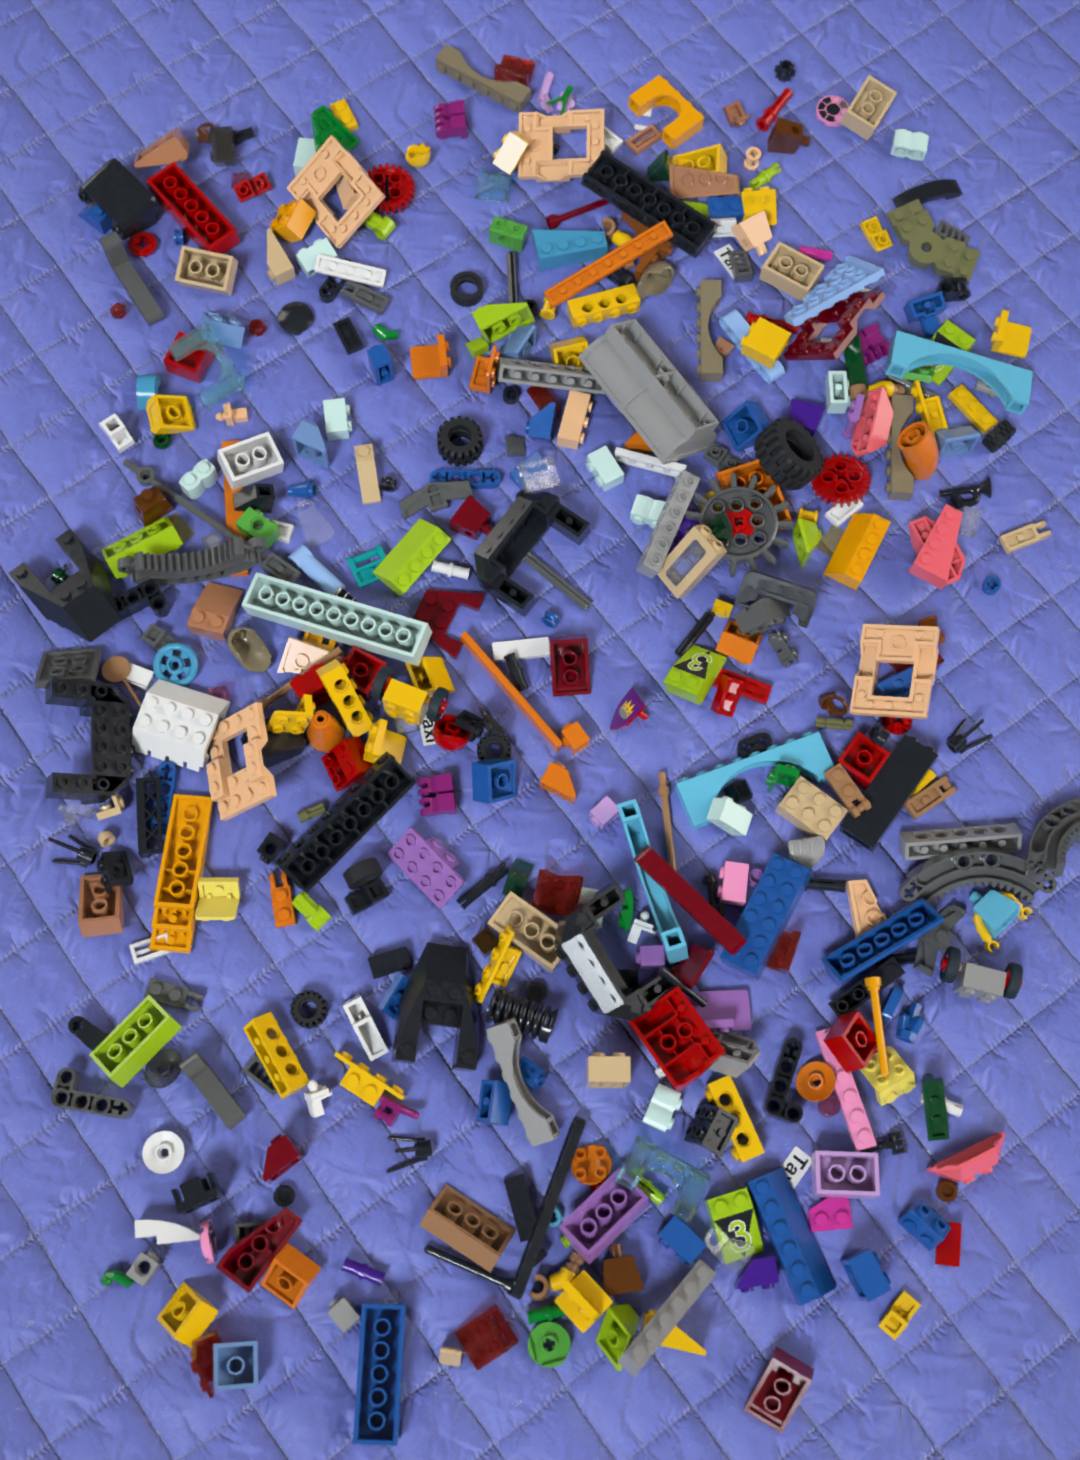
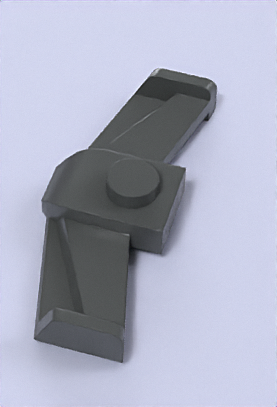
[399,480,474,520]
[913,904,966,977]

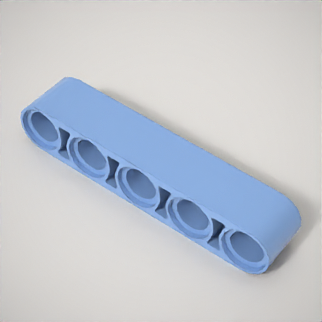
[719,309,785,384]

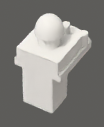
[627,911,656,944]
[303,1080,332,1118]

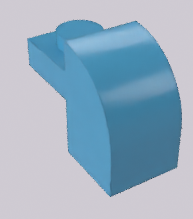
[136,373,161,410]

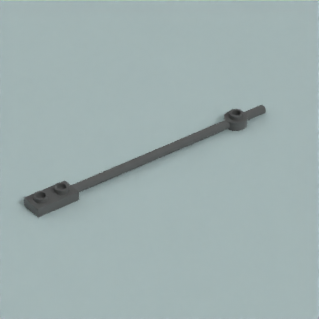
[123,459,301,583]

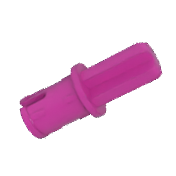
[798,245,833,261]

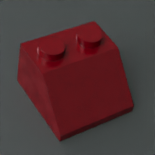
[670,943,715,989]
[262,1134,305,1184]

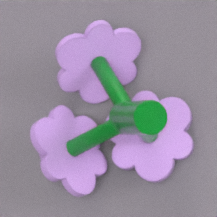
[541,85,575,116]

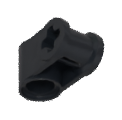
[934,277,971,302]
[68,1016,108,1051]

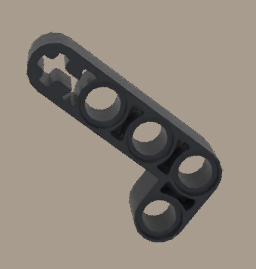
[114,580,170,621]
[762,1038,803,1124]

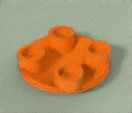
[571,1145,612,1185]

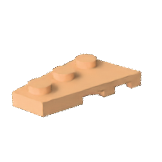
[277,637,344,673]
[846,879,887,938]

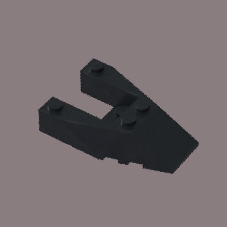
[9,529,122,642]
[391,942,479,1072]

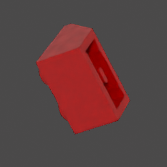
[321,737,373,792]

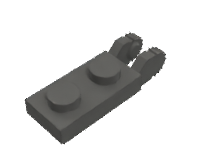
[339,280,390,315]
[143,978,204,1012]

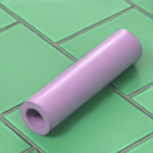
[537,72,554,104]

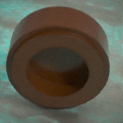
[935,1180,958,1202]

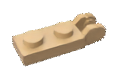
[999,521,1052,554]

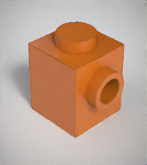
[560,721,590,755]

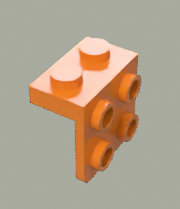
[410,334,451,380]
[469,345,500,394]

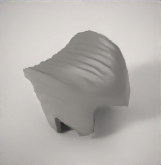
[788,835,825,869]

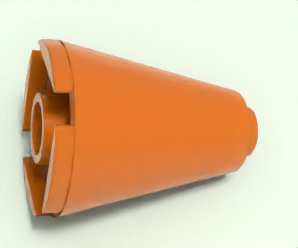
[306,710,345,752]

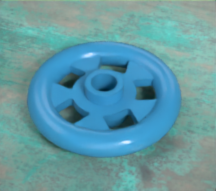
[153,642,198,687]

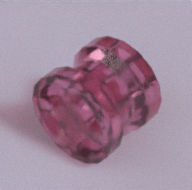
[817,1095,841,1117]

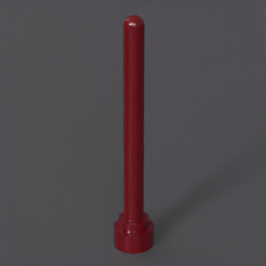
[546,199,610,230]

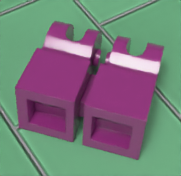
[434,100,468,139]
[857,323,890,367]
[417,773,457,817]

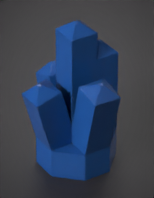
[895,1002,925,1044]

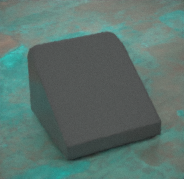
[505,435,525,457]

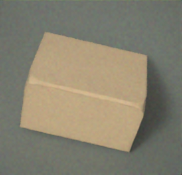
[439,1346,462,1367]

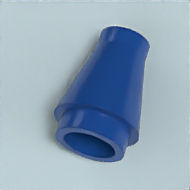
[288,481,316,499]

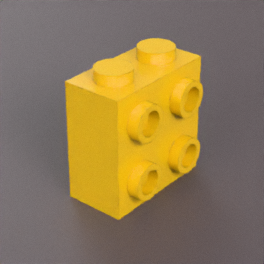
[740,317,791,369]

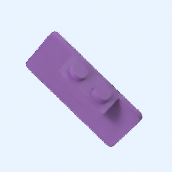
[388,828,464,908]
[684,990,751,1034]

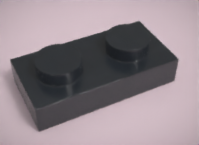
[333,317,364,355]

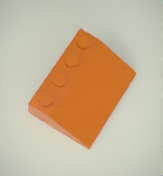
[715,459,792,539]

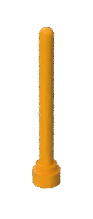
[864,977,889,1077]

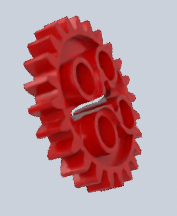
[367,163,415,215]
[811,453,871,508]

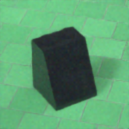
[240,718,306,768]

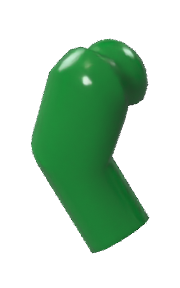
[373,324,398,341]
[101,1270,133,1288]

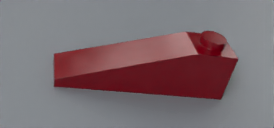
[215,1208,303,1293]

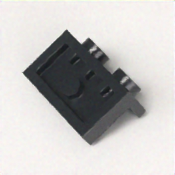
[97,851,134,893]

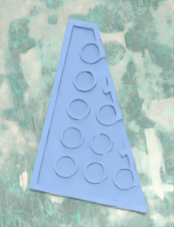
[784,255,885,327]

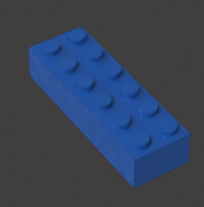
[720,853,812,980]
[353,1303,407,1446]

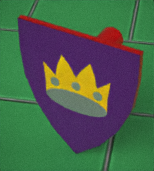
[610,688,648,730]

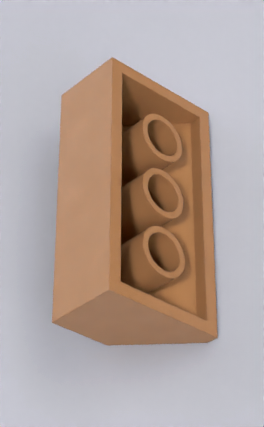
[419,1184,516,1272]

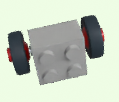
[940,946,1023,1004]

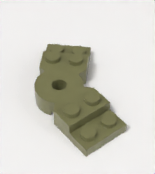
[886,199,981,285]

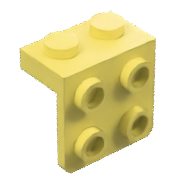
[195,877,241,921]
[859,1046,916,1106]

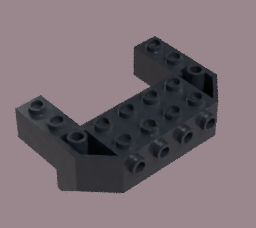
[474,492,591,617]
[45,678,134,805]
[554,883,676,1021]

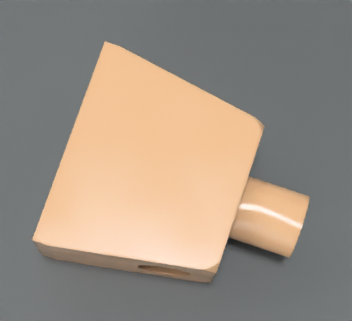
[731,210,772,257]

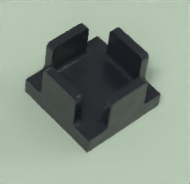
[171,1172,225,1215]

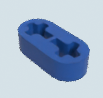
[881,985,904,1023]

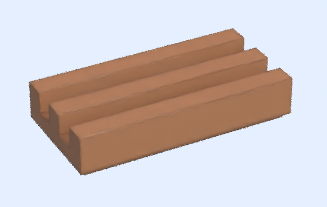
[625,124,662,156]

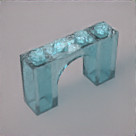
[166,322,245,409]
[615,1135,711,1223]

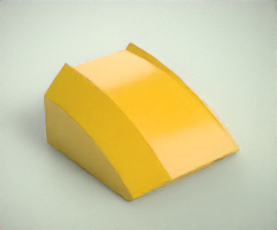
[146,394,196,434]

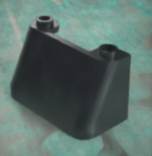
[78,158,157,240]
[734,570,817,628]

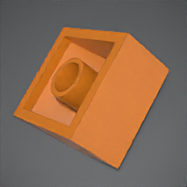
[715,618,764,665]
[260,1243,321,1309]

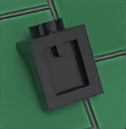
[454,709,484,743]

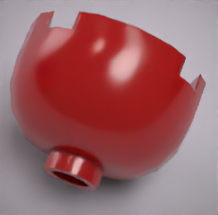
[432,714,470,751]

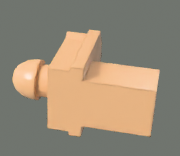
[216,402,249,426]

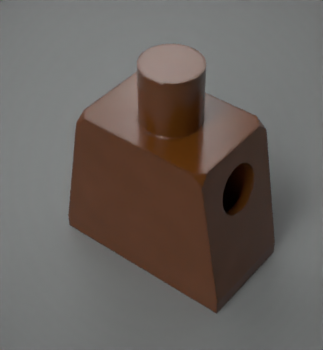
[767,117,810,154]
[133,486,175,527]
[602,1243,644,1296]

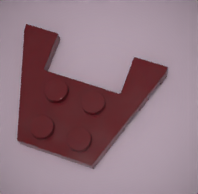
[413,589,485,660]

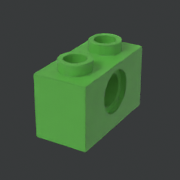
[489,216,528,252]
[235,507,281,551]

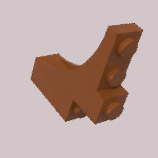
[621,211,675,282]

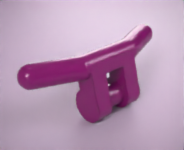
[373,1094,420,1127]

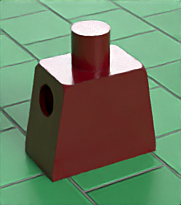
[449,495,494,540]

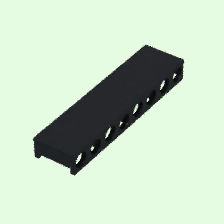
[581,150,716,259]
[275,751,417,893]

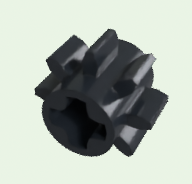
[774,60,796,82]

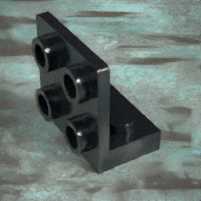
[684,1103,739,1157]

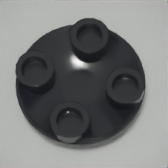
[278,302,314,335]

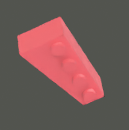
[908,504,963,590]

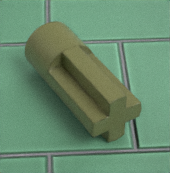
[297,802,326,823]

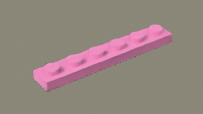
[815,1028,877,1152]

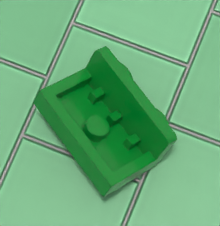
[765,763,800,792]

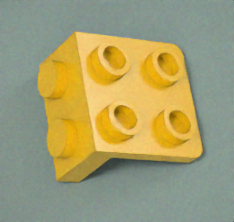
[738,186,777,226]
[990,310,1032,358]
[266,694,315,734]
[363,718,406,765]

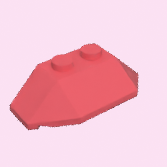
[850,387,894,457]
[908,516,966,586]
[926,1131,1005,1184]

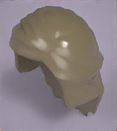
[636,261,674,299]
[227,627,272,673]

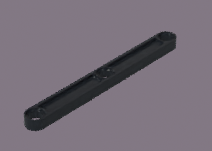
[509,1116,586,1300]

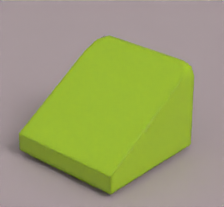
[465,337,489,359]

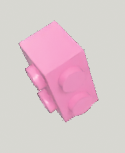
[717,861,749,907]

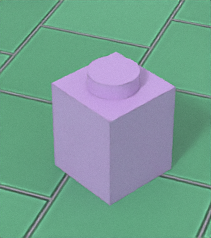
[589,796,619,829]

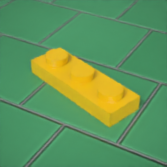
[947,384,998,435]

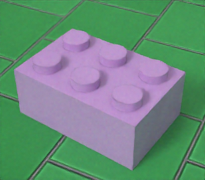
[811,1151,880,1199]

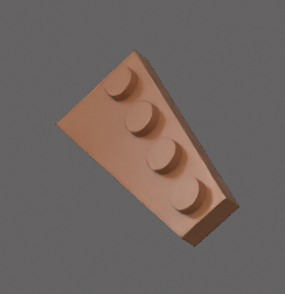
[669,164,739,200]

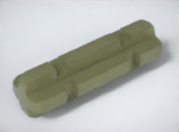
[815,717,853,731]

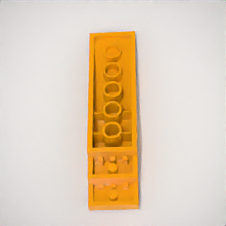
[149,794,213,954]

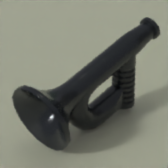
[939,477,992,510]

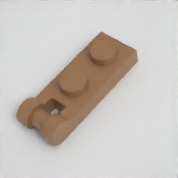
[823,763,872,818]
[905,775,958,820]

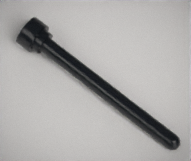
[424,1245,514,1295]

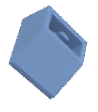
[202,310,245,349]

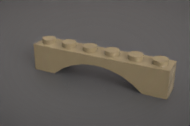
[435,44,531,113]
[695,279,723,382]
[885,394,913,501]

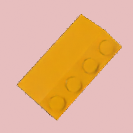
[823,513,891,590]

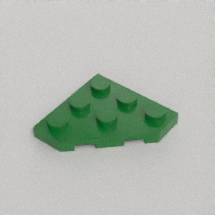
[311,105,360,152]

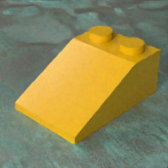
[672,143,727,174]
[639,1309,706,1356]

